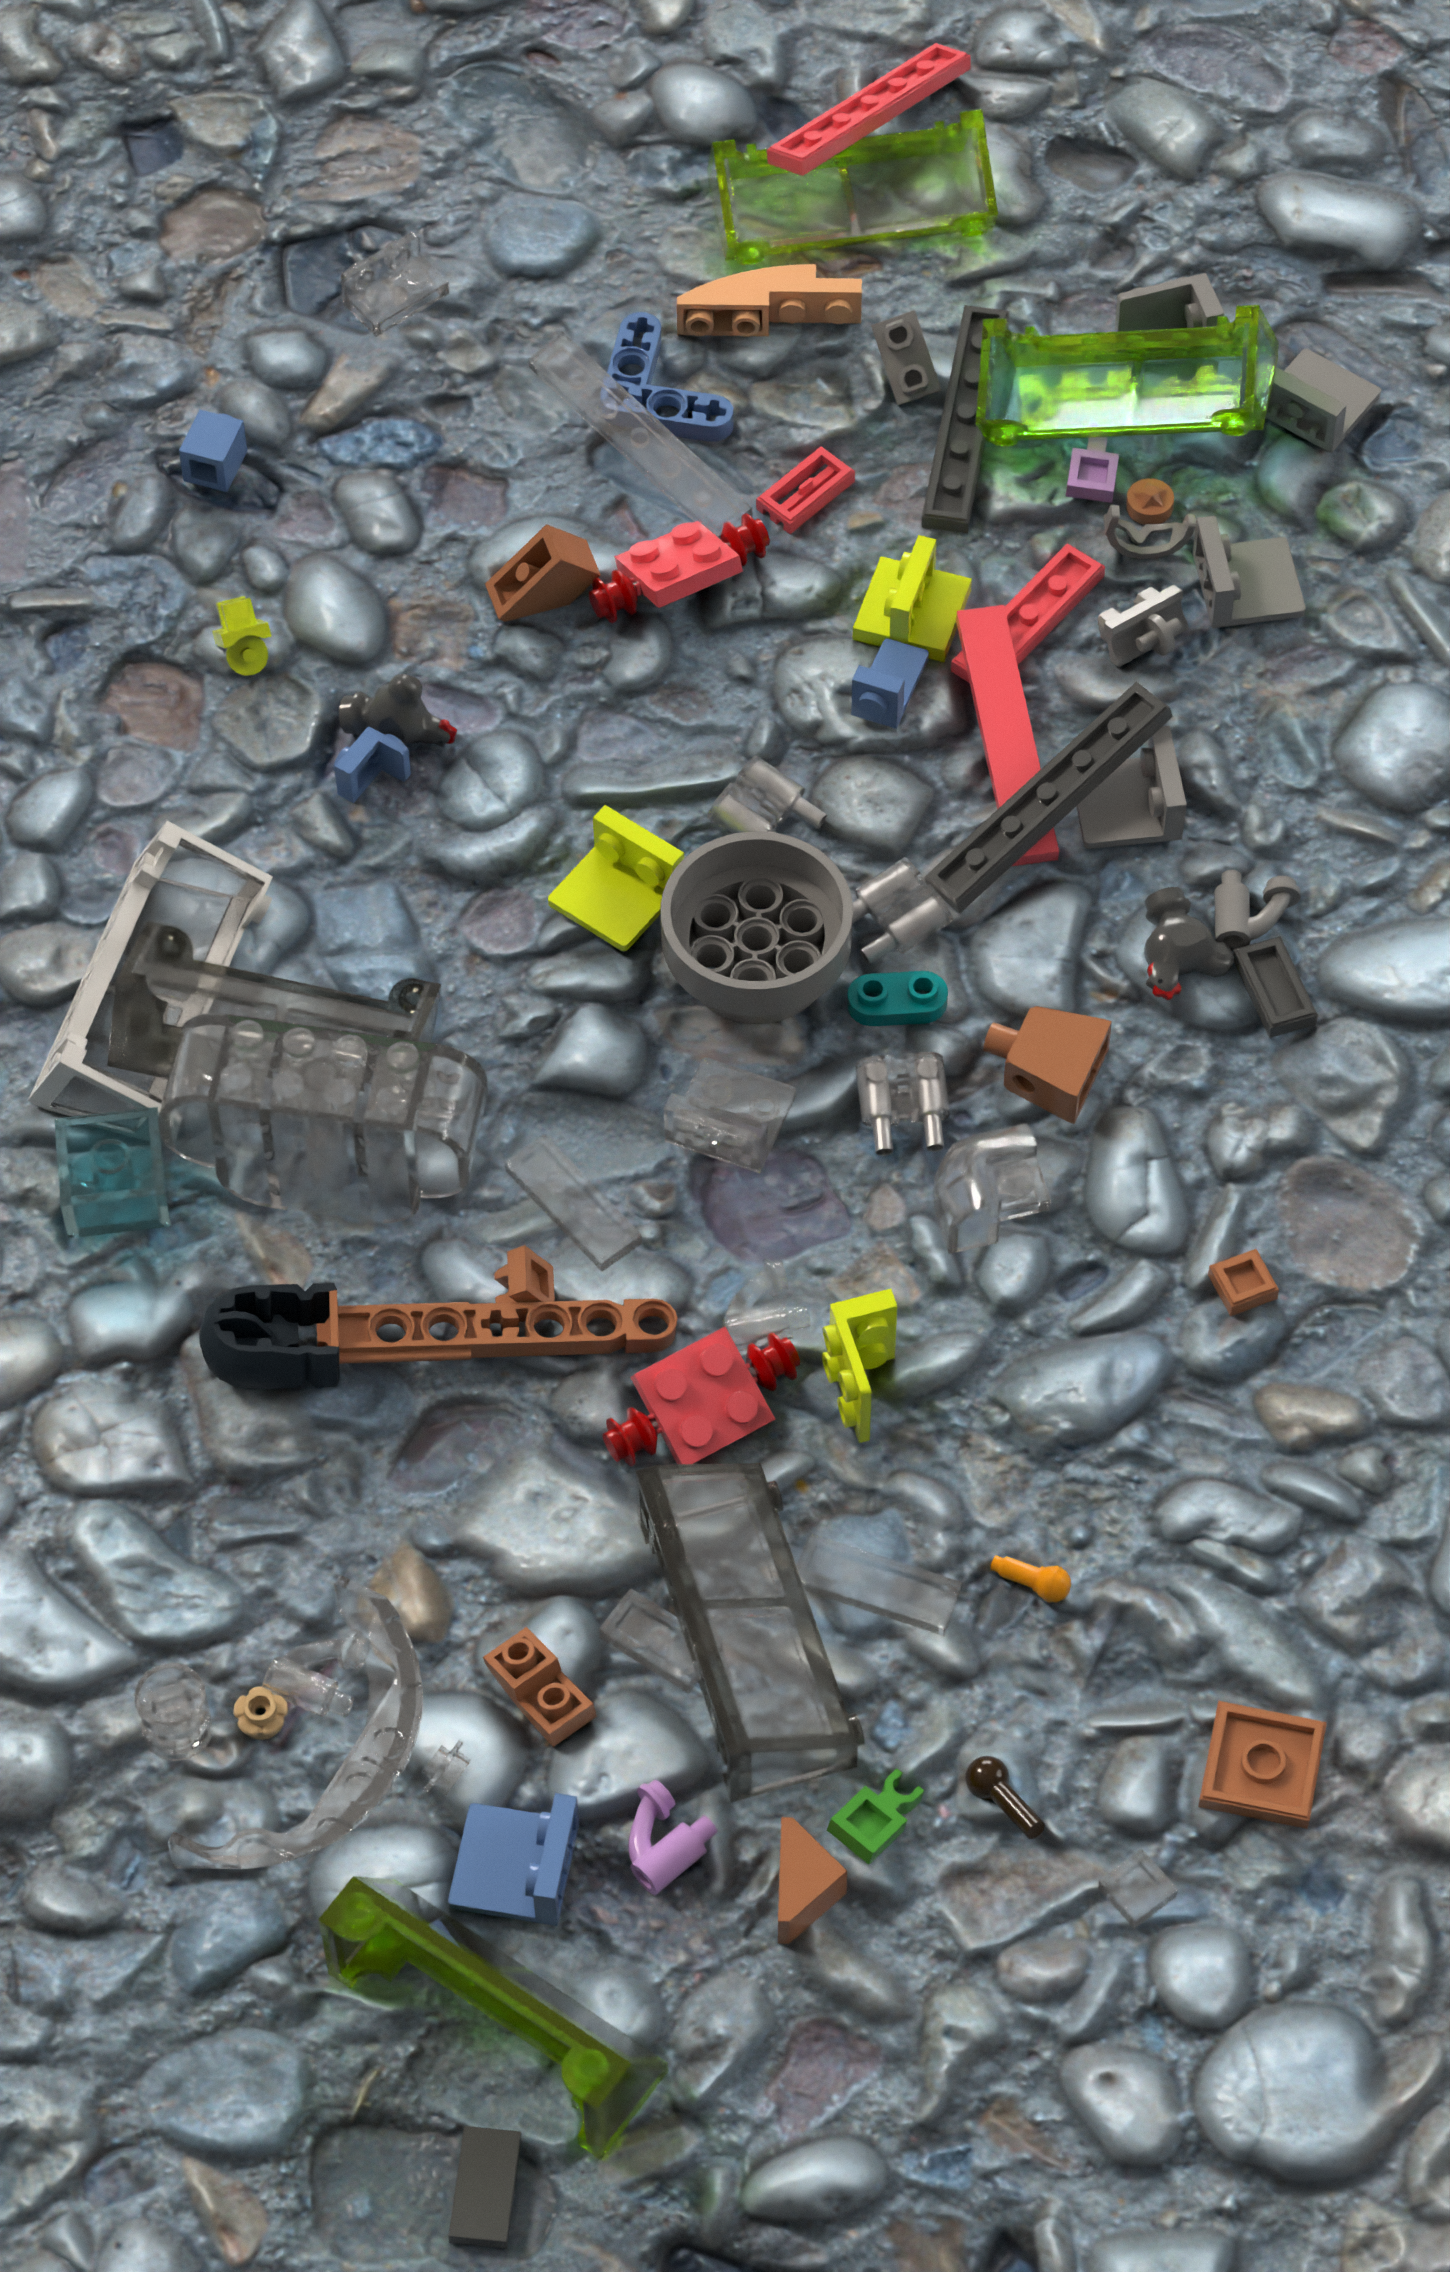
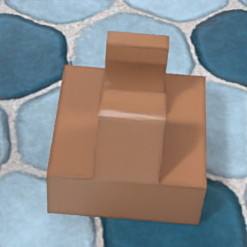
[494,1245,555,1303]

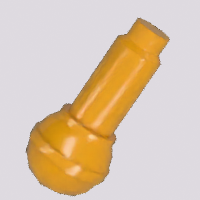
[990,1555,1071,1603]

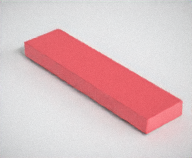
[951,543,1105,683]

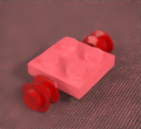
[589,513,770,623]
[602,1326,800,1471]

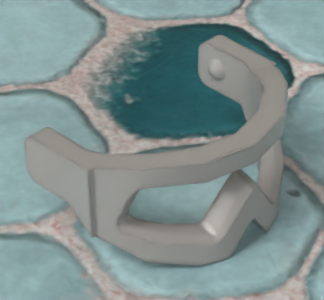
[1104,505,1196,559]

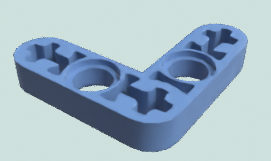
[601,312,733,442]

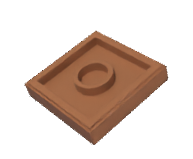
[1198,1701,1327,1829]

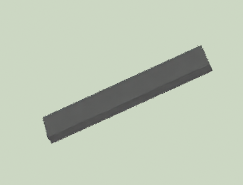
[921,305,1010,533]
[924,682,1173,913]

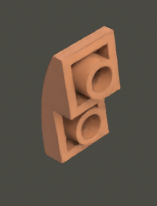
[483,1627,597,1747]

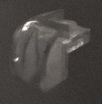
[933,1123,1051,1254]

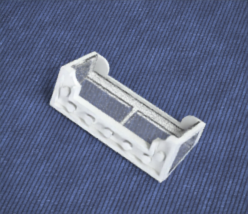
[28,821,273,1137]

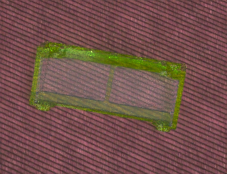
[707,109,998,265]

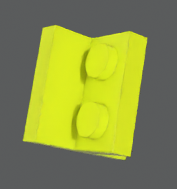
[852,535,972,662]

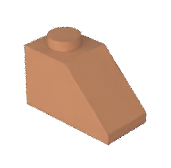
[485,524,601,622]

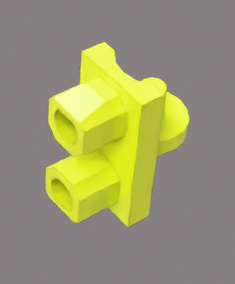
[212,596,271,676]

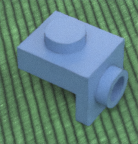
[334,726,411,803]

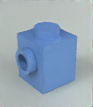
[179,409,248,492]

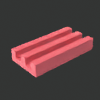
[756,446,855,534]

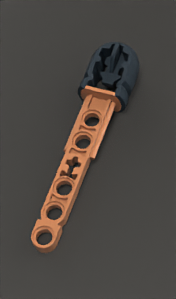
[199,1283,677,1389]

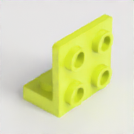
[548,805,684,951]
[822,1288,897,1443]

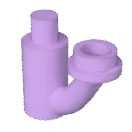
[628,1780,717,1895]

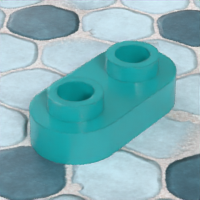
[847,971,948,1026]

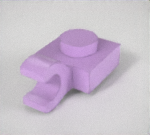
[1066,423,1119,503]

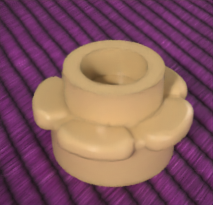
[233,1686,288,1740]

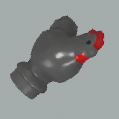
[339,674,457,747]
[1144,887,1234,1000]

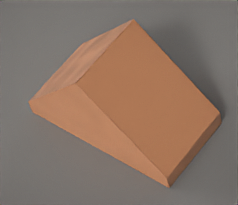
[778,1817,847,1944]

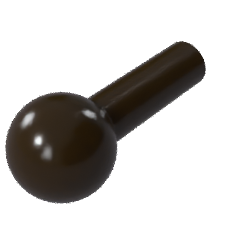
[965,1756,1045,1839]

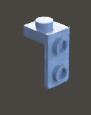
[851,638,929,729]

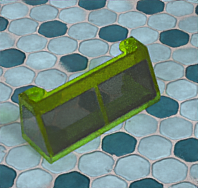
[318,1876,668,2160]

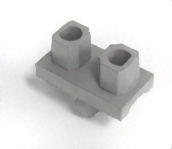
[871,310,942,405]
[1097,585,1189,667]

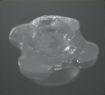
[422,1740,471,1796]

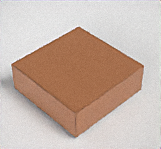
[1208,1249,1279,1316]

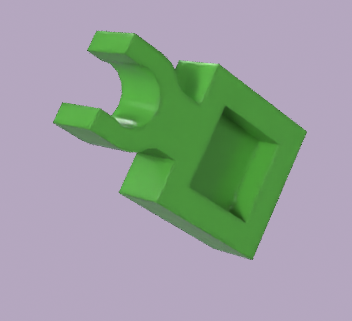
[827,1768,925,1865]

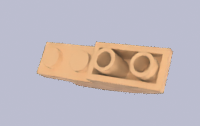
[677,264,862,337]

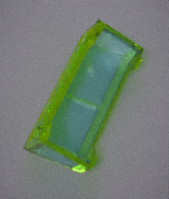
[976,305,1279,446]

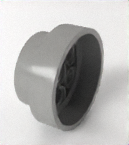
[661,831,853,1024]

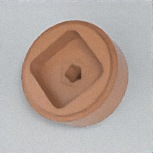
[1126,478,1174,525]

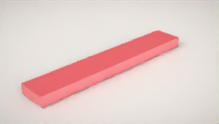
[767,43,971,176]
[956,605,1059,867]

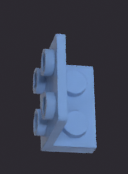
[448,1793,579,1926]

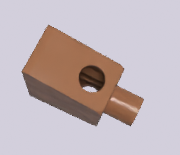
[983,1006,1112,1124]

